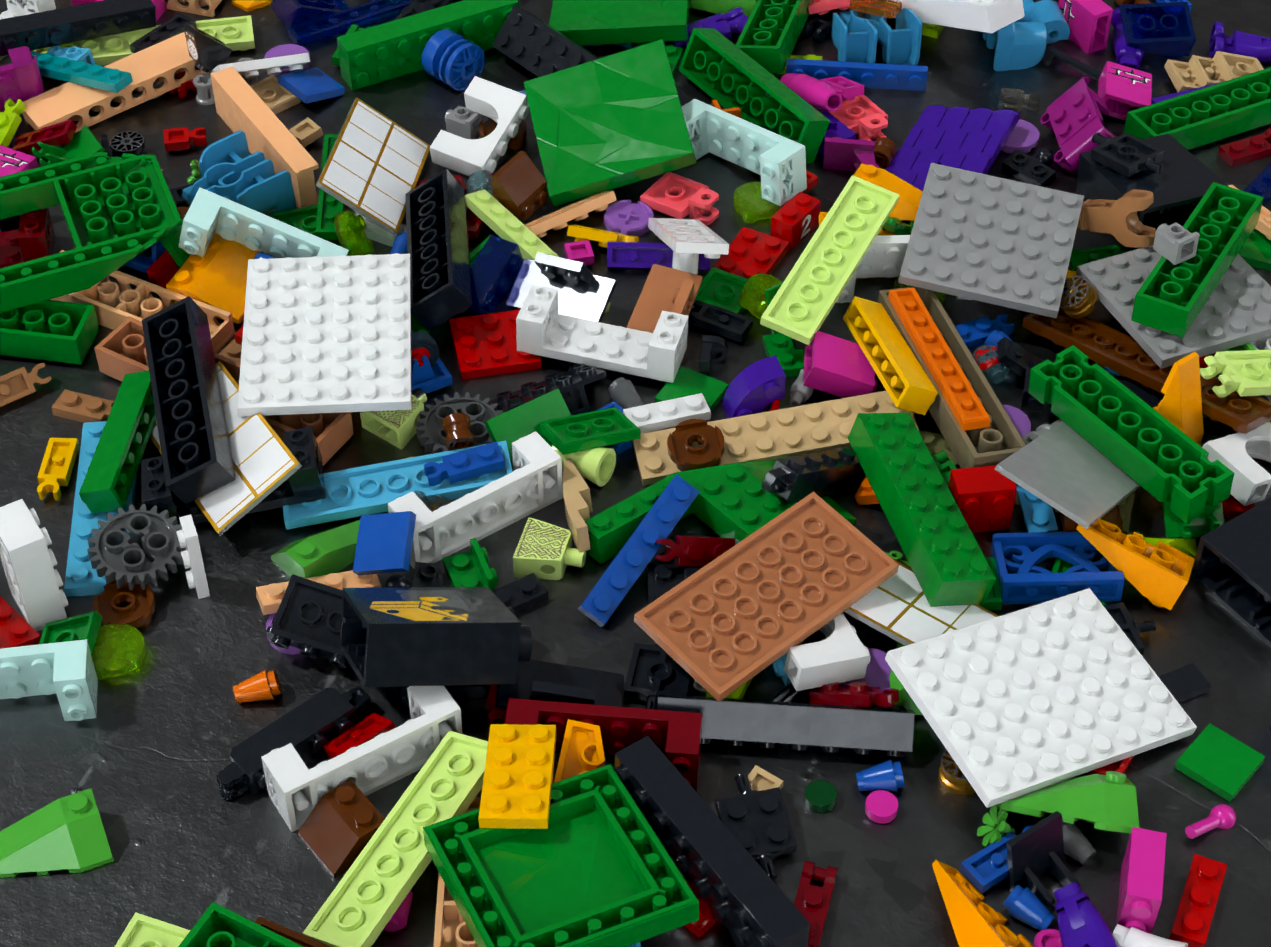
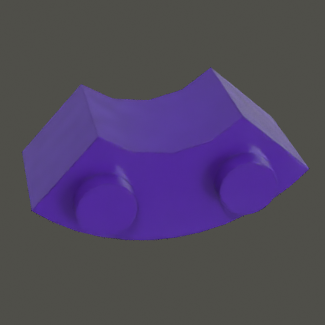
[722,355,786,419]

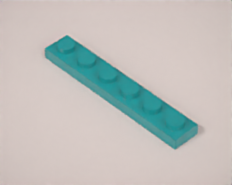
[31,50,133,93]

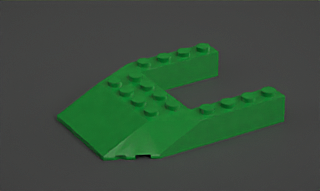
[0,152,182,313]
[585,460,856,564]

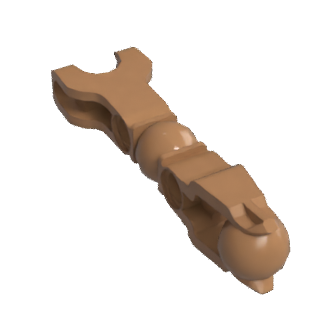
[1077,189,1156,248]

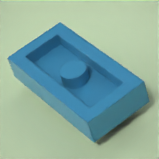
[1016,485,1058,533]

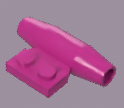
[780,73,864,112]

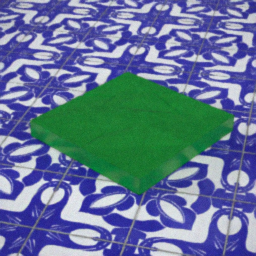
[549,0,690,45]
[524,39,697,207]
[423,764,699,947]

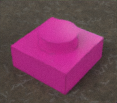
[564,240,594,265]

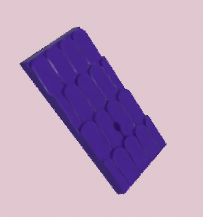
[885,105,1021,191]

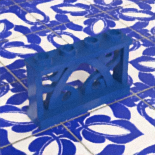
[991,531,1125,604]

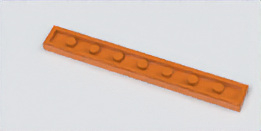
[888,287,991,431]

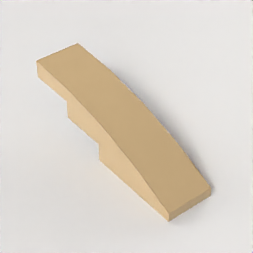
[562,459,593,553]

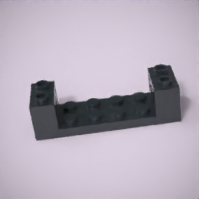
[141,426,326,525]

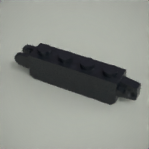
[761,447,865,504]
[216,686,371,800]

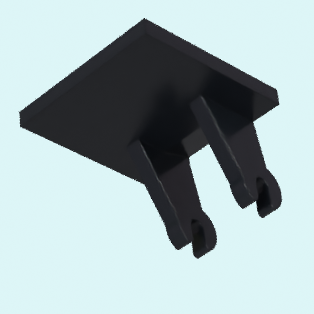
[1006,811,1081,913]

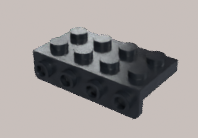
[266,574,351,668]

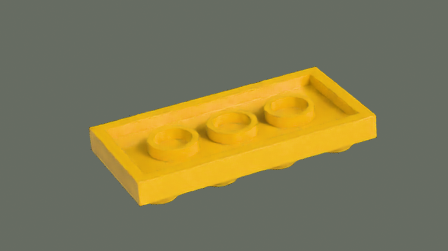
[478,724,557,829]

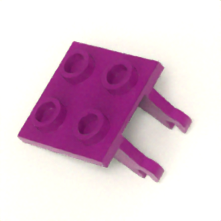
[823,137,879,171]

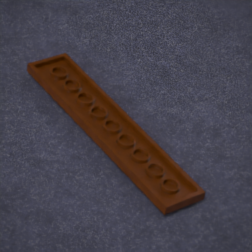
[1022,307,1271,434]

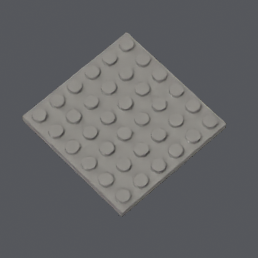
[898,163,1084,318]
[1076,245,1271,369]

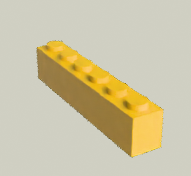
[843,296,938,415]

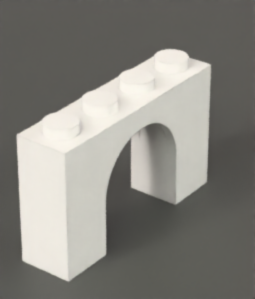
[430,76,530,182]
[1202,422,1271,506]
[784,612,870,691]

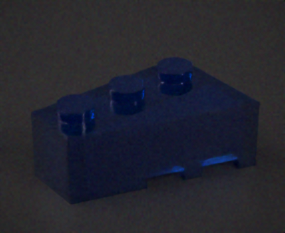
[465,235,524,316]

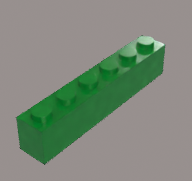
[79,371,156,514]

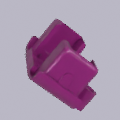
[0,46,45,112]
[1040,76,1116,172]

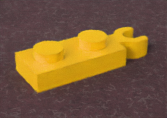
[567,225,639,248]
[37,438,80,501]

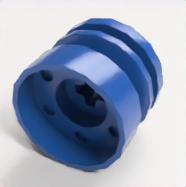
[422,29,485,91]

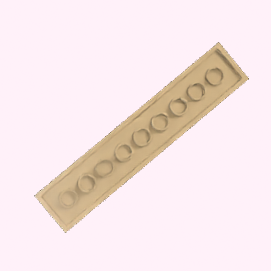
[632,391,919,486]

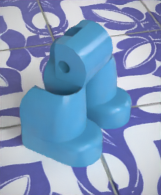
[982,0,1070,71]
[832,5,923,66]
[182,130,295,213]

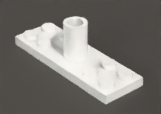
[648,218,729,275]

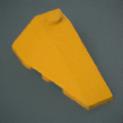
[853,163,923,222]

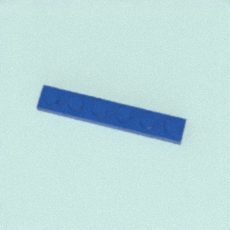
[786,58,928,91]
[578,474,699,627]

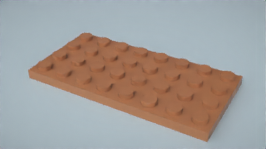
[634,491,899,702]

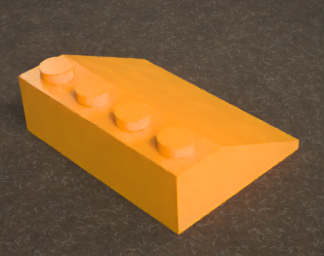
[166,233,259,324]

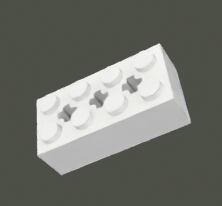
[0,499,69,632]

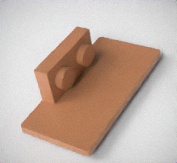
[626,264,703,333]

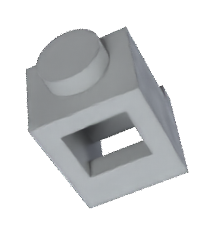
[445,105,483,139]
[1153,222,1200,265]

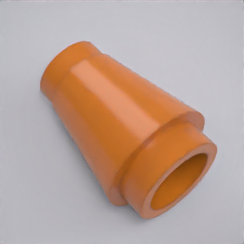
[233,669,282,704]

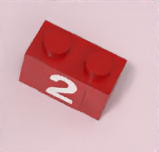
[770,192,821,250]

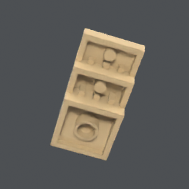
[1164,51,1264,92]

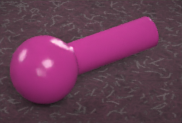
[1185,804,1236,839]

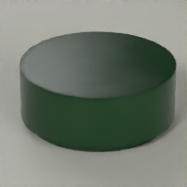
[804,780,837,813]

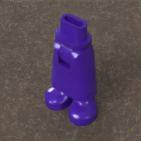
[670,7,748,49]
[1111,7,1154,69]
[1209,21,1271,63]
[1054,882,1119,947]

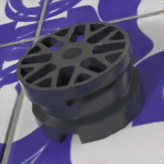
[110,131,147,157]

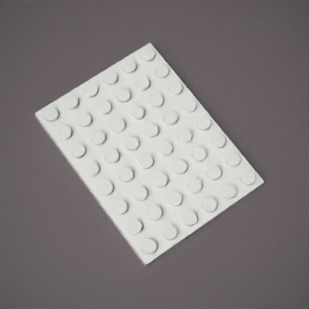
[237,253,411,417]
[885,588,1197,808]

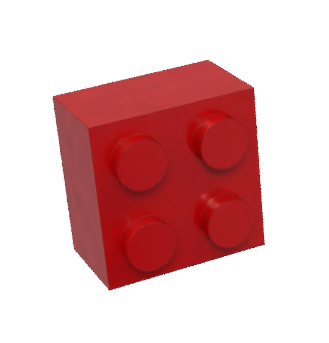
[948,465,1017,533]

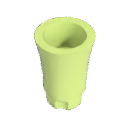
[552,445,616,487]

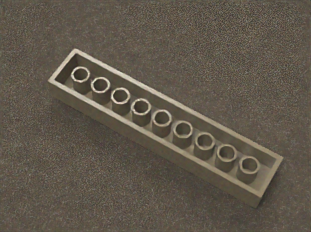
[878,286,1026,468]

